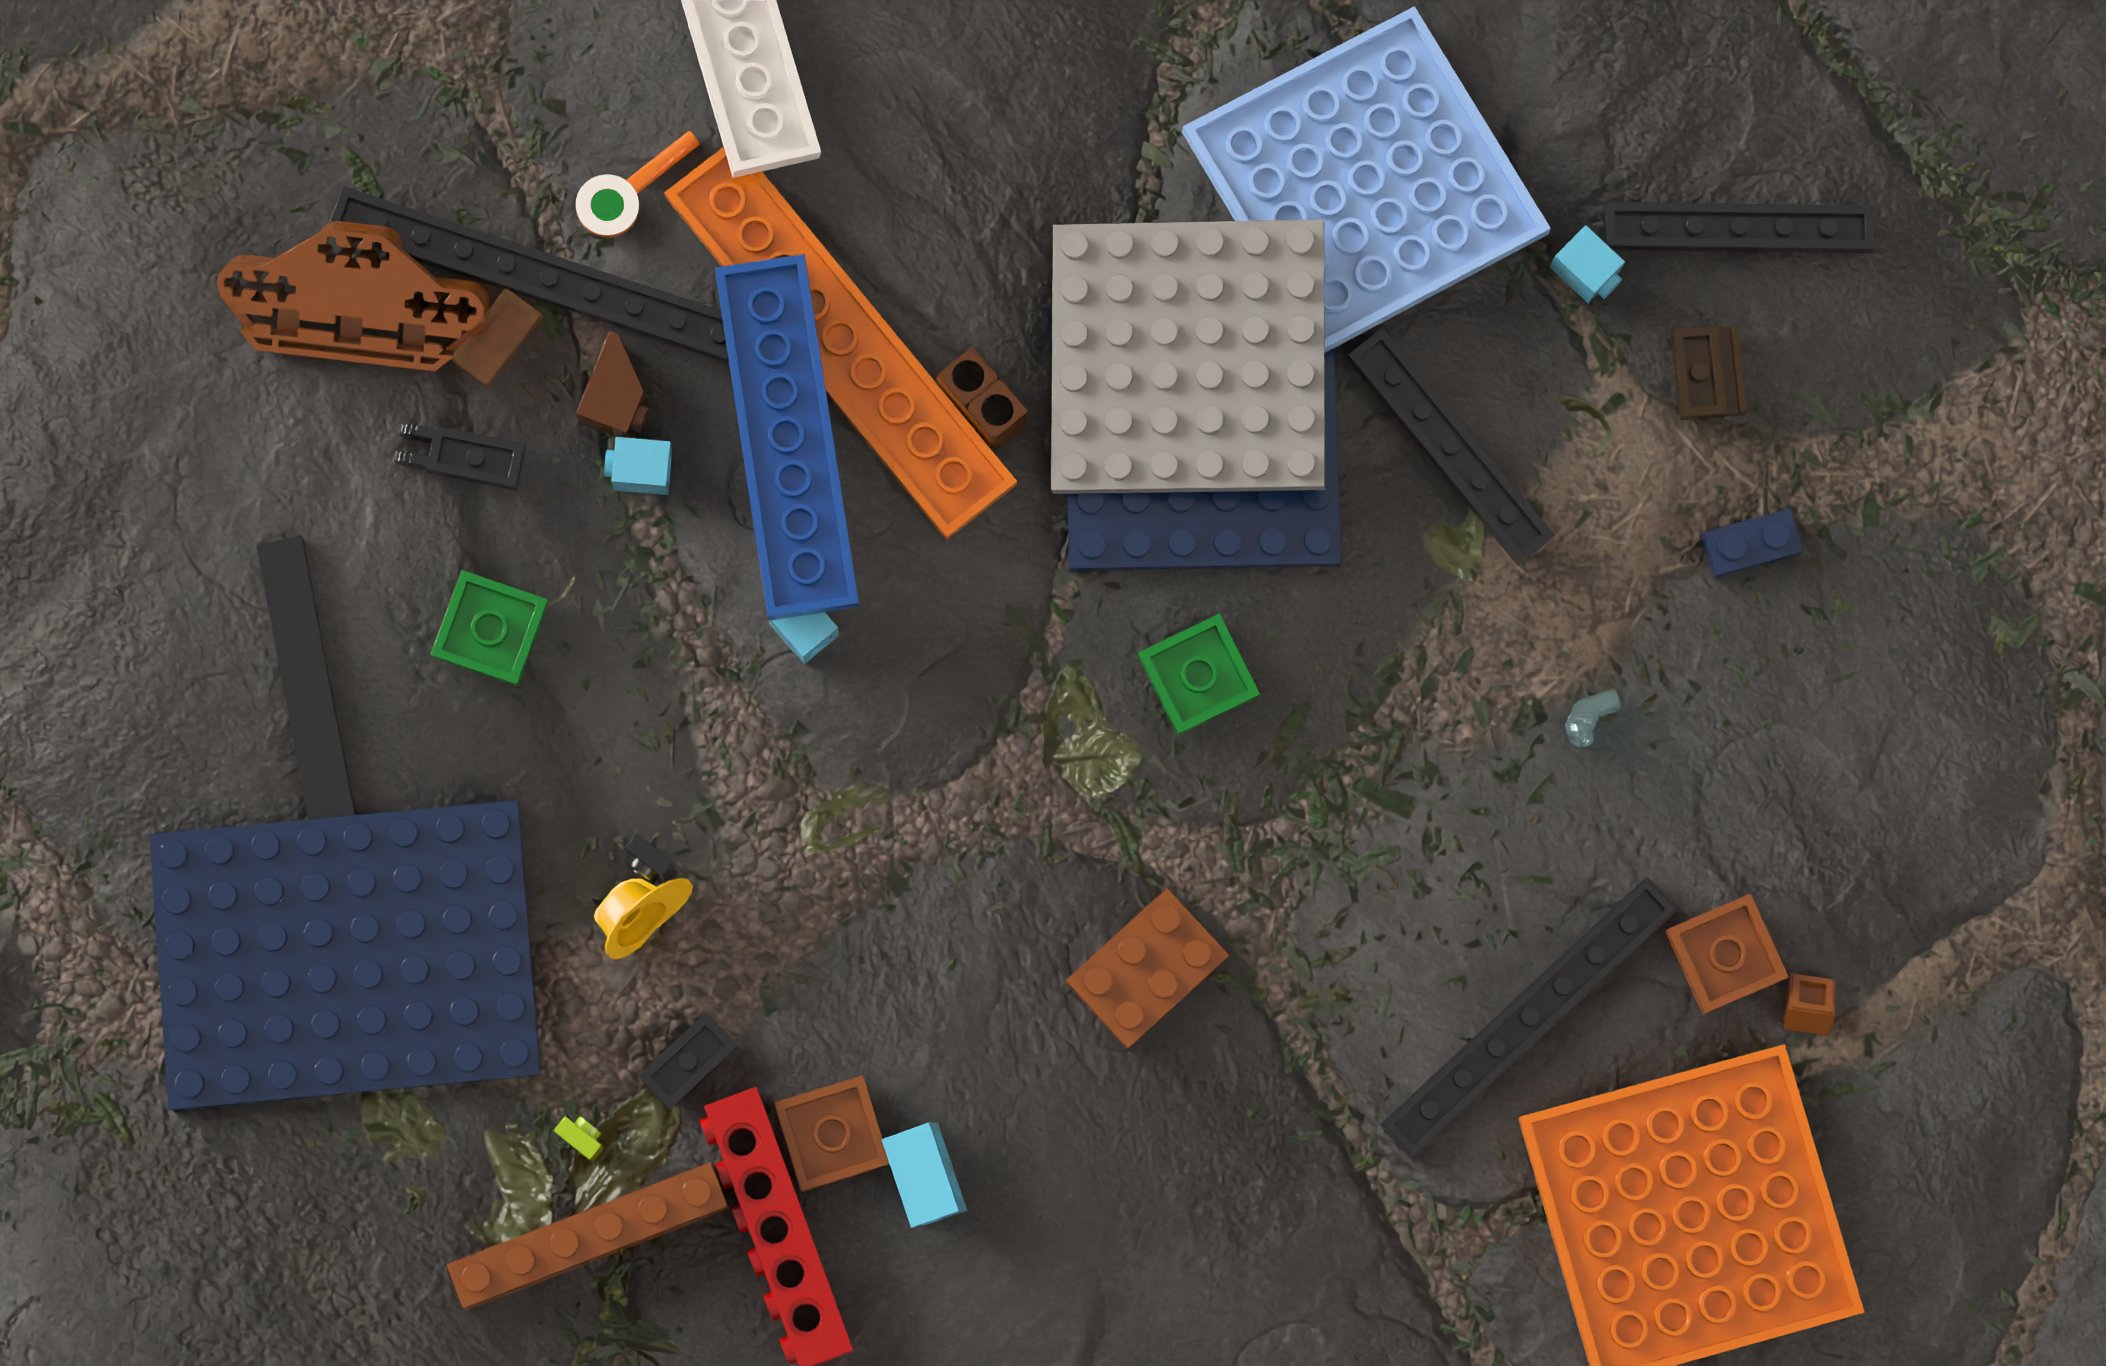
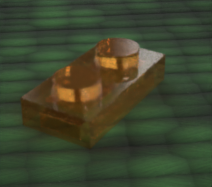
[451,288,543,389]

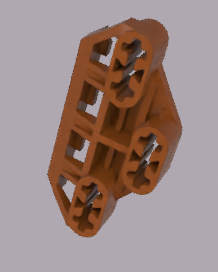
[217,221,490,372]

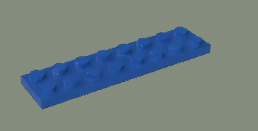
[715,254,859,621]

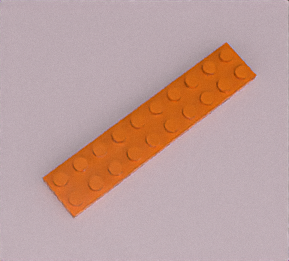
[664,147,1017,541]

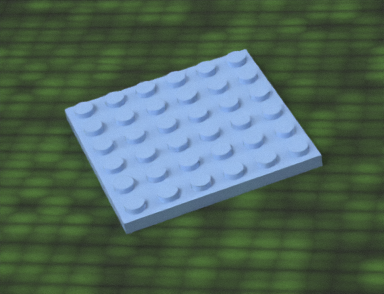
[1182,6,1551,352]

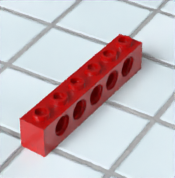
[699,1087,854,1366]

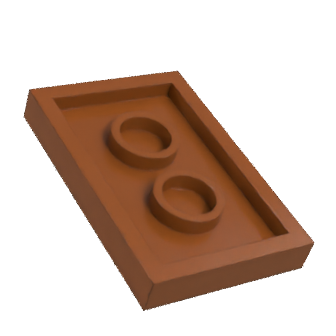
[1065,888,1229,1050]

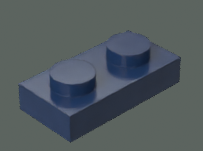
[1701,509,1803,578]

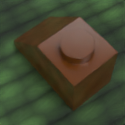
[576,331,650,438]

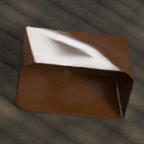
[935,347,1028,450]

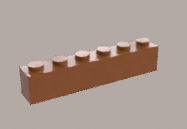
[446,1162,729,1310]

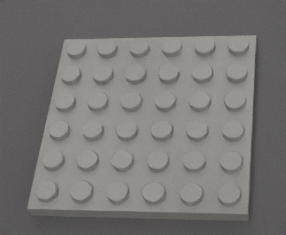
[1051,219,1325,494]

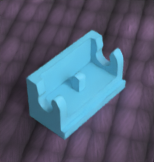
[881,1122,967,1228]

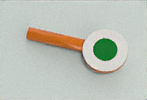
[576,131,700,238]

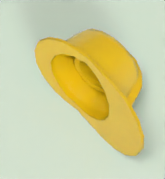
[594,878,693,959]

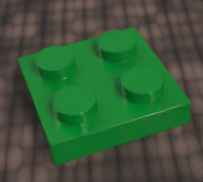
[430,570,549,687]
[1137,613,1260,736]

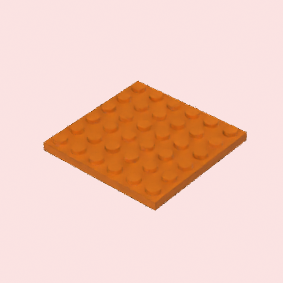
[1518,1044,1865,1366]

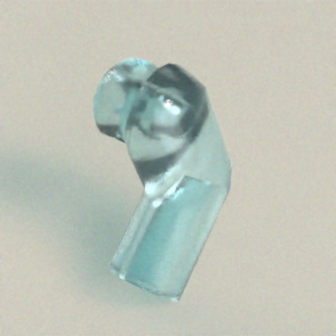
[1565,689,1621,748]

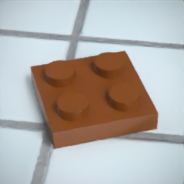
[1665,893,1789,1015]
[774,1075,890,1192]

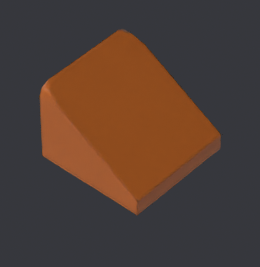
[1784,973,1835,1035]

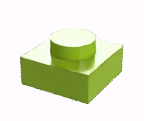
[553,1116,604,1163]

